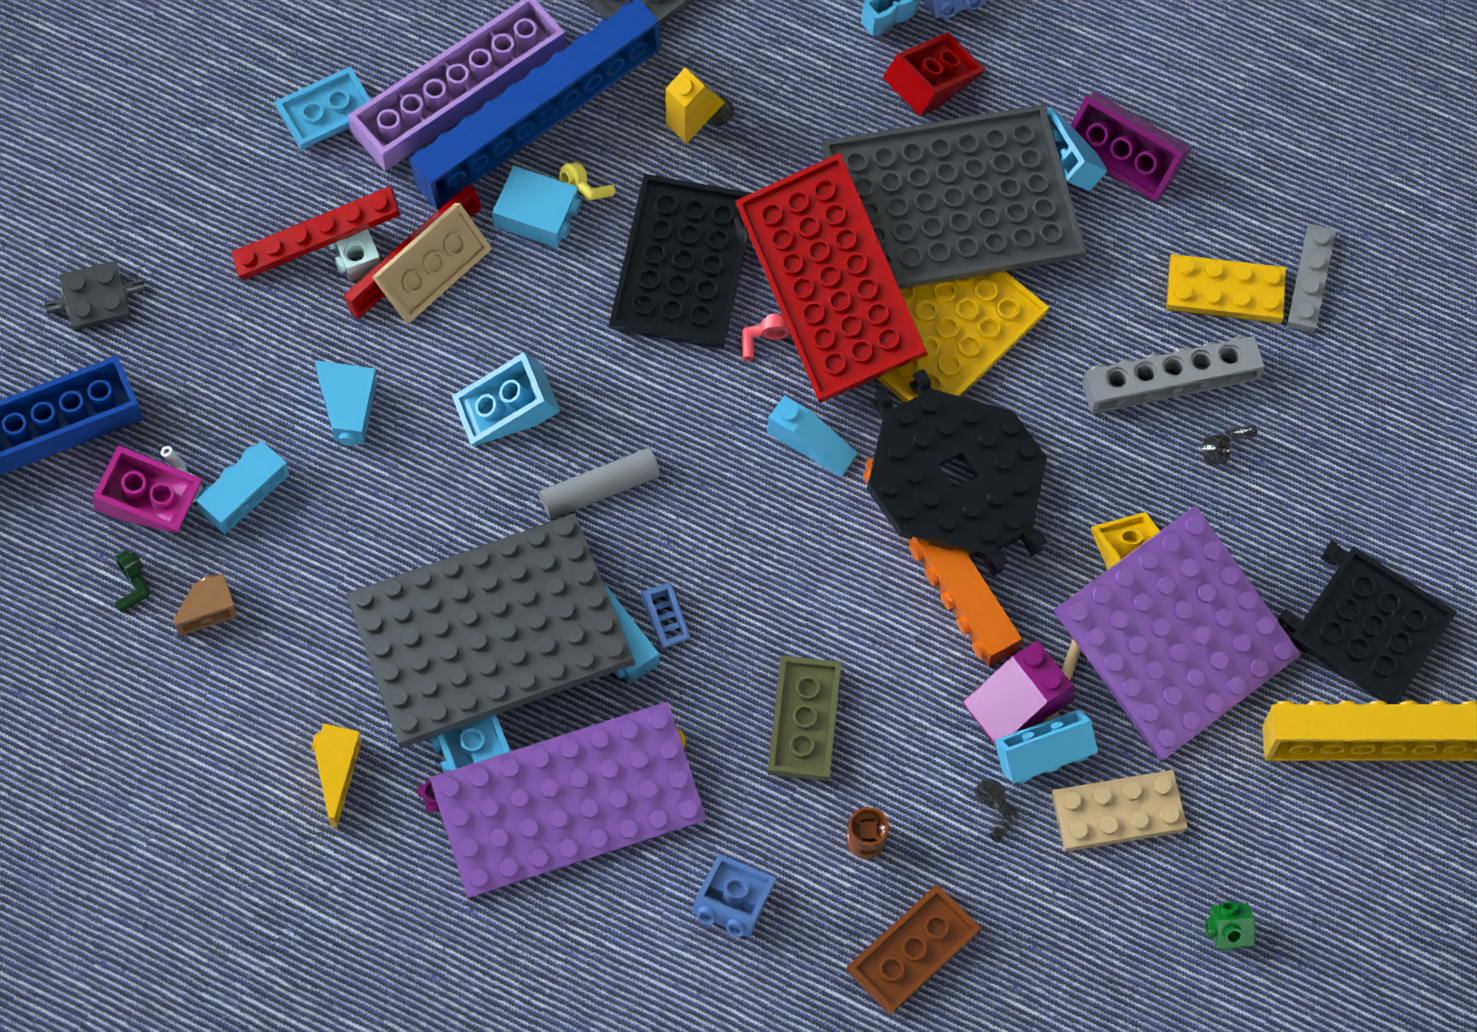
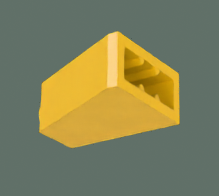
[666,67,725,144]

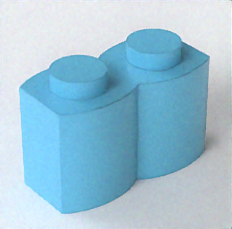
[861,0,919,37]

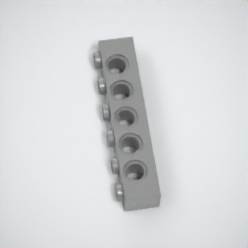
[1082,336,1265,415]

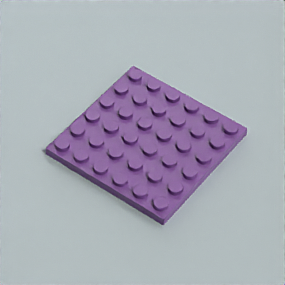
[1053,506,1301,761]

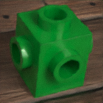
[1205,902,1255,950]

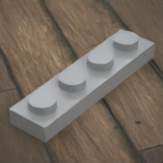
[1286,223,1336,333]

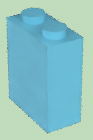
[492,165,582,248]

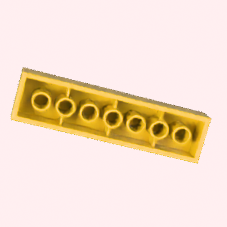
[1262,701,1477,761]

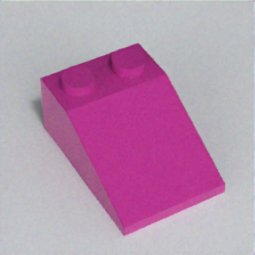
[93,445,202,533]

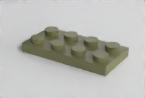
[767,655,842,781]

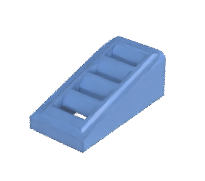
[640,582,691,649]

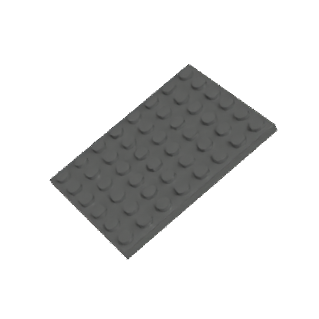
[821,104,1087,289]
[346,513,635,749]

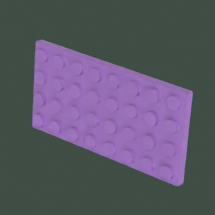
[429,701,707,898]

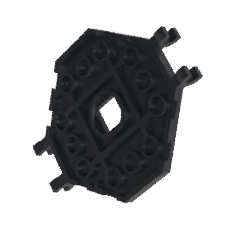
[866,369,1047,577]

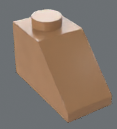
[173,574,238,636]

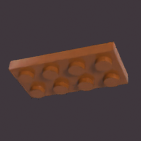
[846,884,982,1016]

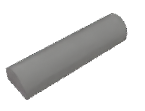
[538,447,660,521]

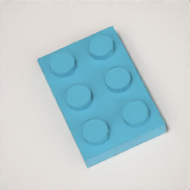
[274,66,371,151]

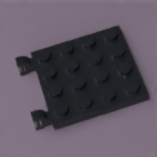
[1278,540,1457,704]

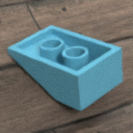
[452,352,561,446]

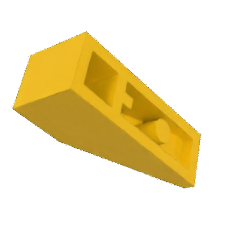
[312,723,362,828]

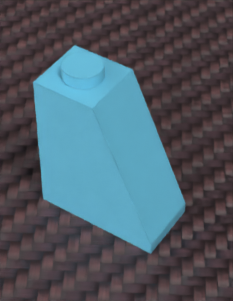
[316,360,377,446]

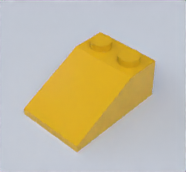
[1091,512,1160,570]

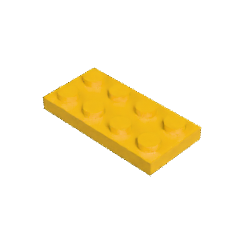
[1166,254,1286,323]

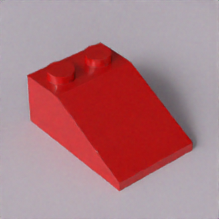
[883,32,986,116]

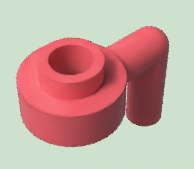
[742,314,790,361]

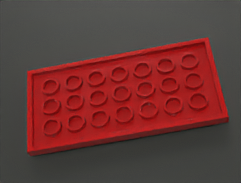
[735,153,928,404]

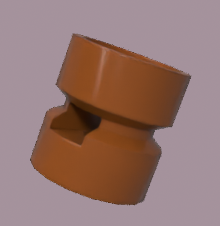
[846,807,889,859]

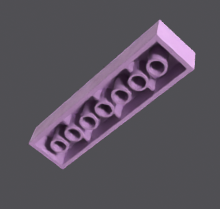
[348,0,566,171]

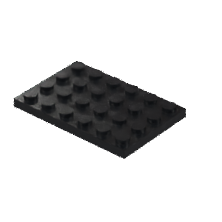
[609,174,751,350]

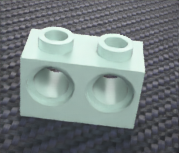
[328,229,380,282]

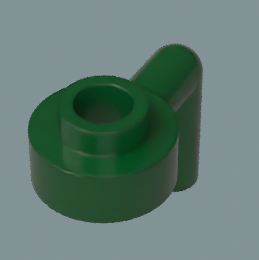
[115,550,150,613]

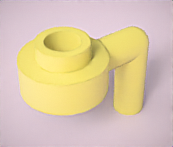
[559,162,615,201]

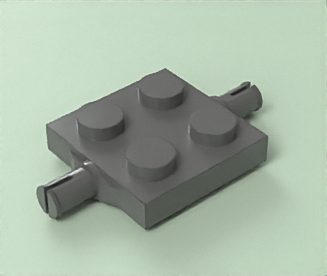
[44,261,146,331]

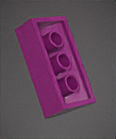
[1071,92,1192,202]

